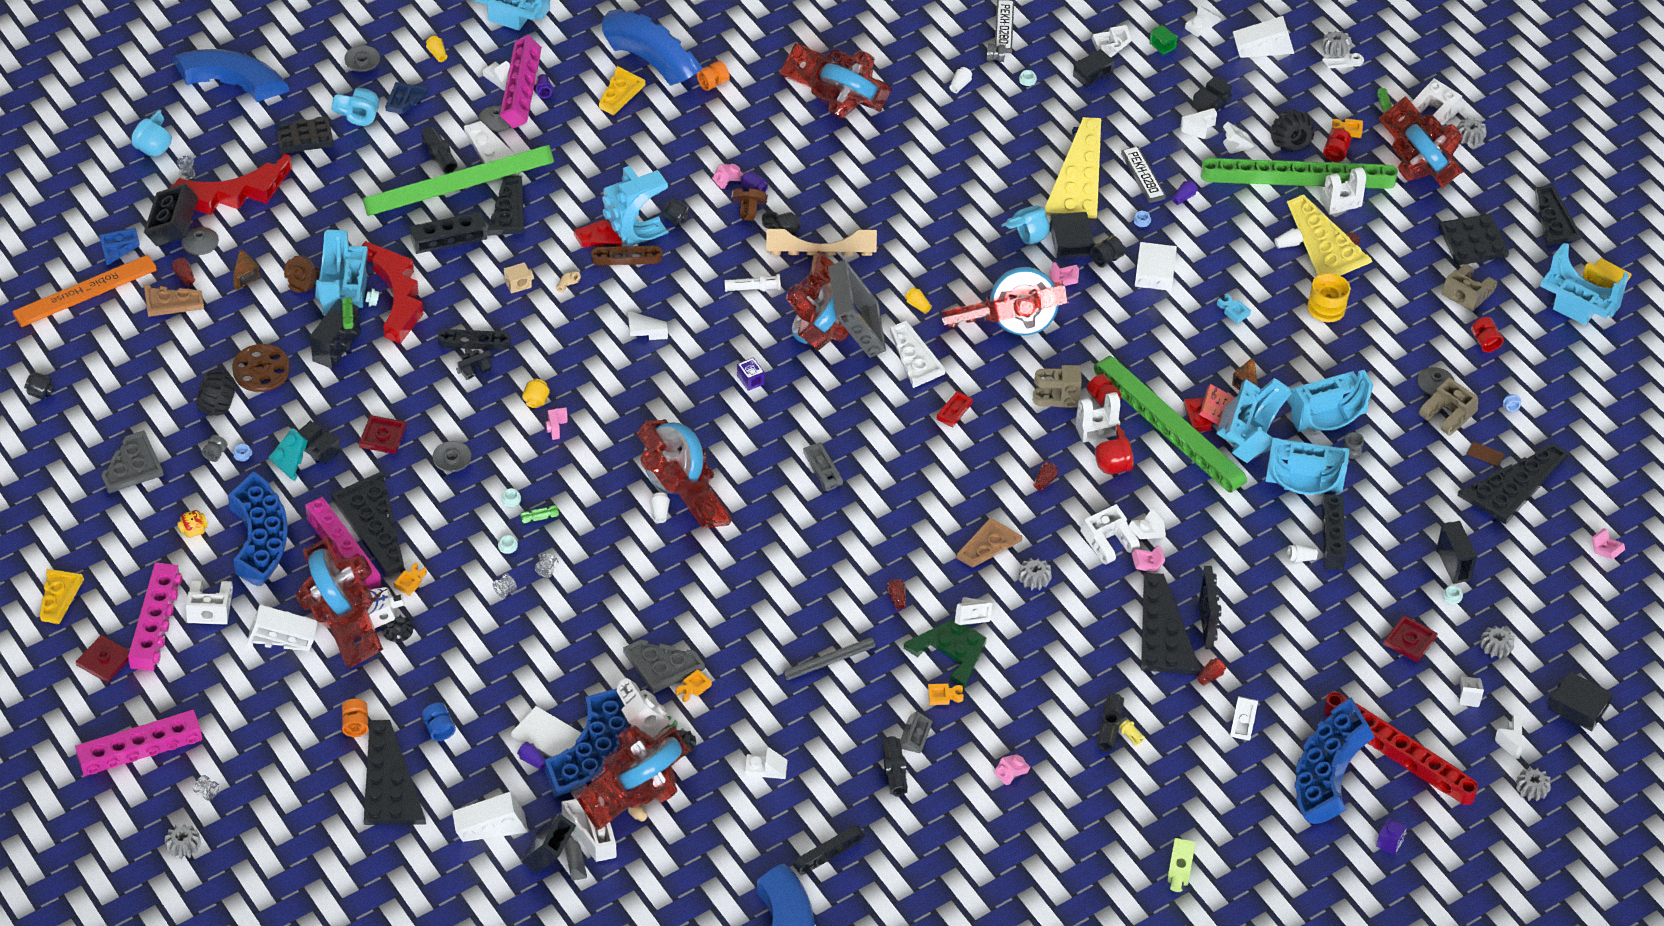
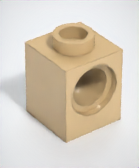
[504,262,534,293]

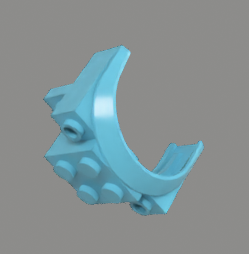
[473,0,550,31]
[602,166,669,246]
[315,229,368,315]
[1540,243,1629,325]
[1287,370,1374,432]
[1216,378,1292,463]
[1266,438,1349,495]

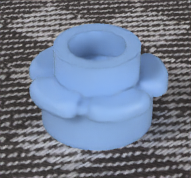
[1133,211,1151,227]
[1503,394,1521,412]
[233,444,252,461]

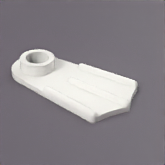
[1322,53,1364,69]

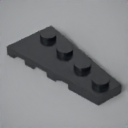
[487,176,524,236]
[1535,184,1581,247]

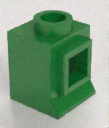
[1149,25,1178,55]

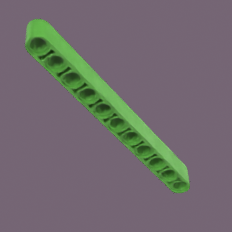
[362,145,554,216]
[1201,158,1398,189]
[1094,355,1247,493]

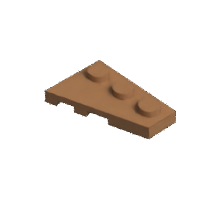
[144,285,204,317]
[957,518,1023,568]

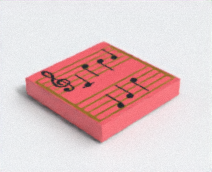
[1199,384,1236,425]

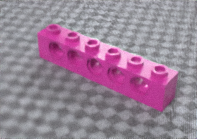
[500,35,542,129]
[305,497,382,591]
[128,563,182,671]
[75,710,202,776]

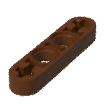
[591,246,663,265]

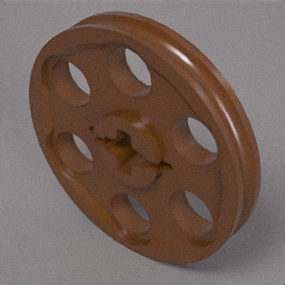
[232,344,290,392]

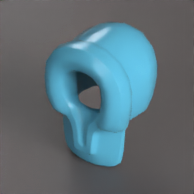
[331,88,379,126]
[131,109,172,157]
[1001,206,1050,244]

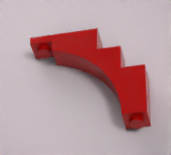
[170,153,292,215]
[362,241,423,344]

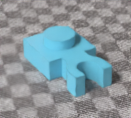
[1217,293,1251,324]

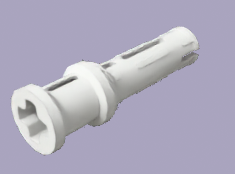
[725,274,781,292]

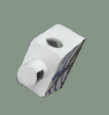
[357,587,405,632]

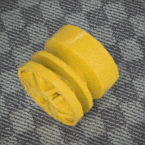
[1307,273,1351,322]

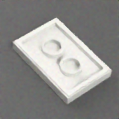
[511,706,581,758]

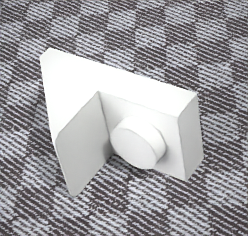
[1185,5,1221,37]
[482,61,510,91]
[1180,108,1217,139]
[1223,122,1255,153]
[1128,509,1166,539]
[955,597,993,625]
[1459,676,1484,707]
[1230,696,1258,741]
[1495,714,1522,759]
[745,747,787,779]

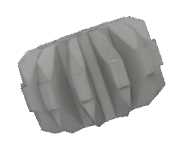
[1322,30,1352,58]
[1456,117,1487,147]
[1018,557,1052,590]
[1480,625,1515,659]
[1516,767,1551,801]
[165,824,201,860]

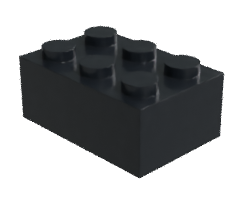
[144,183,198,246]
[310,299,361,369]

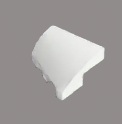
[1091,25,1132,57]
[628,312,668,340]

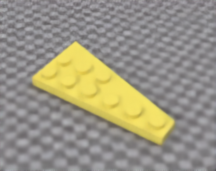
[1045,117,1101,219]
[1287,194,1372,276]

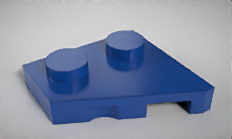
[99,228,140,265]

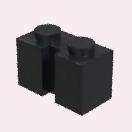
[1073,49,1114,88]
[1192,76,1232,112]
[298,420,341,464]

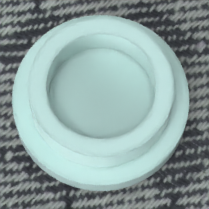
[1019,70,1037,86]
[365,288,379,307]
[501,488,521,507]
[498,535,518,554]
[1443,585,1463,604]

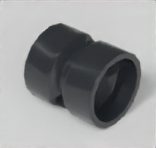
[1090,235,1125,268]

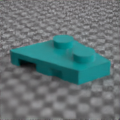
[269,428,308,481]

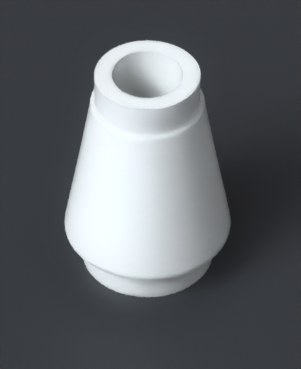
[949,67,972,93]
[1274,228,1303,249]
[651,493,670,523]
[1287,543,1317,563]

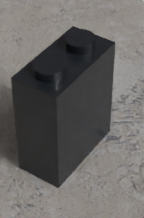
[1050,212,1094,259]
[1436,521,1477,584]
[1549,671,1613,732]
[521,814,576,873]

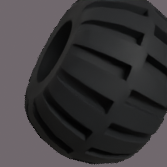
[1271,110,1315,152]
[196,370,236,416]

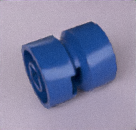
[422,703,456,741]

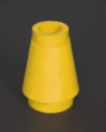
[426,36,447,62]
[905,287,932,314]

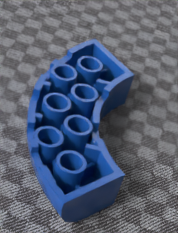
[602,9,703,86]
[173,49,289,102]
[228,471,288,586]
[545,688,628,798]
[1295,697,1375,824]
[757,864,815,926]

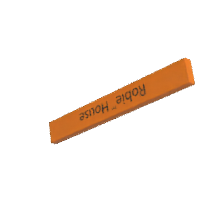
[13,255,157,327]

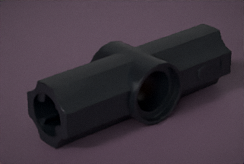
[421,126,457,174]
[1097,693,1124,752]
[883,736,908,797]

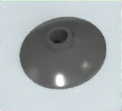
[344,45,380,72]
[479,105,511,132]
[182,227,219,255]
[1417,367,1455,396]
[433,441,471,472]

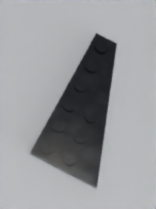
[1457,443,1569,525]
[331,471,404,577]
[1141,572,1201,675]
[364,720,426,825]

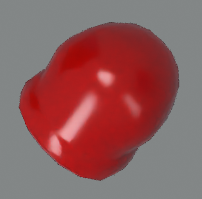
[1095,424,1134,475]

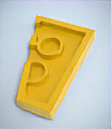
[599,66,645,116]
[40,569,84,624]

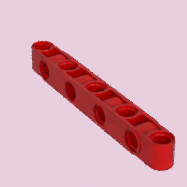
[1324,692,1478,805]

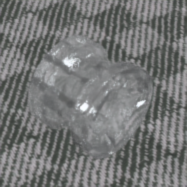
[535,553,559,577]
[492,573,517,598]
[193,775,220,801]

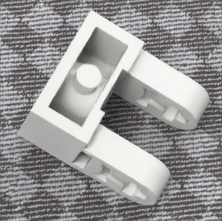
[1407,78,1462,131]
[1320,167,1366,215]
[1075,392,1120,442]
[1080,504,1140,564]
[186,580,233,624]
[617,678,670,738]

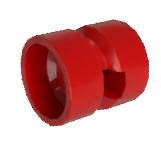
[1323,128,1352,162]
[1471,317,1504,352]
[1087,374,1122,408]

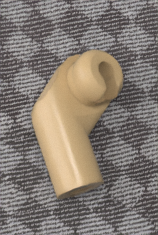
[556,271,581,293]
[628,794,648,822]

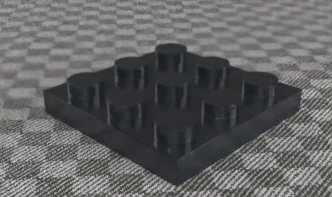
[274,117,334,154]
[1439,214,1509,266]
[1198,566,1222,649]

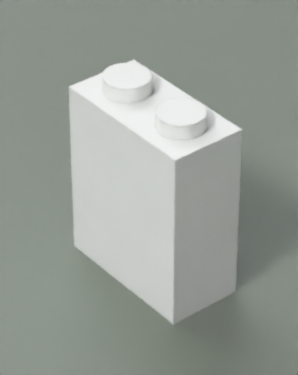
[1135,242,1177,291]

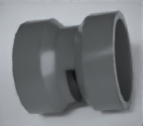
[987,43,1006,62]
[1343,432,1364,459]
[202,435,228,462]

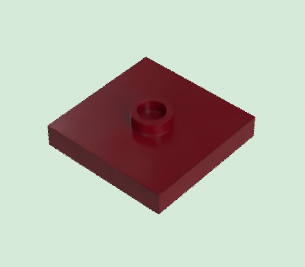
[359,415,407,454]
[1383,615,1438,663]
[75,635,130,683]

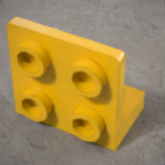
[1582,258,1631,288]

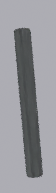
[784,637,876,680]

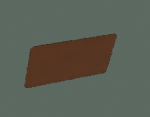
[1467,442,1505,466]

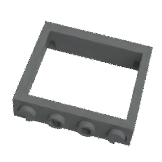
[828,259,886,358]

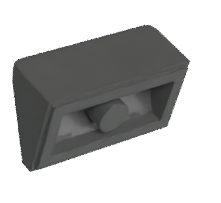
[900,711,933,754]
[564,837,587,881]

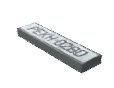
[995,0,1014,53]
[1121,146,1166,203]

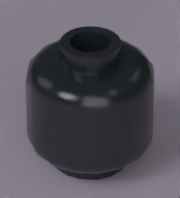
[662,199,690,226]
[772,212,801,235]
[24,372,54,400]

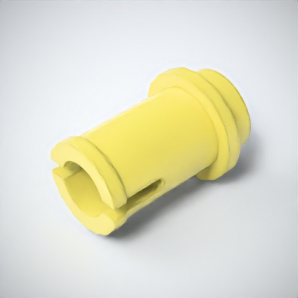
[1120,720,1145,746]

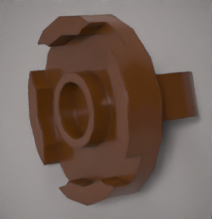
[731,189,768,221]
[284,255,321,293]

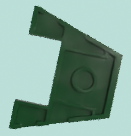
[903,618,987,689]

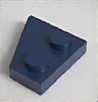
[385,82,429,114]

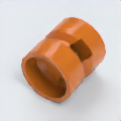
[696,60,730,91]
[342,699,369,737]

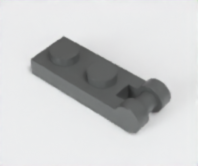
[803,442,843,491]

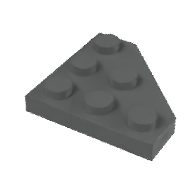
[101,430,164,493]
[623,640,705,694]

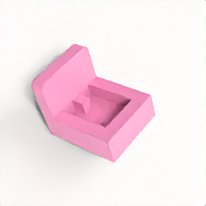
[712,164,744,189]
[1049,262,1079,287]
[545,408,568,440]
[1592,528,1625,559]
[1132,546,1165,573]
[994,754,1030,785]

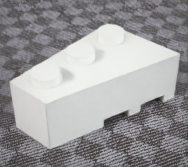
[1233,16,1294,58]
[246,605,318,651]
[452,792,528,842]
[562,794,616,862]

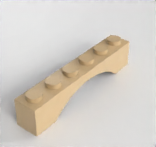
[766,229,877,256]

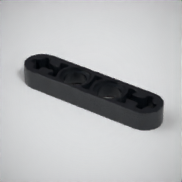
[438,329,511,350]
[793,825,865,875]

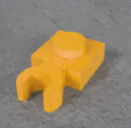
[1331,119,1363,138]
[393,563,427,596]
[675,670,712,702]
[928,684,964,705]

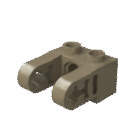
[1442,264,1498,312]
[1032,365,1082,408]
[1419,377,1478,436]

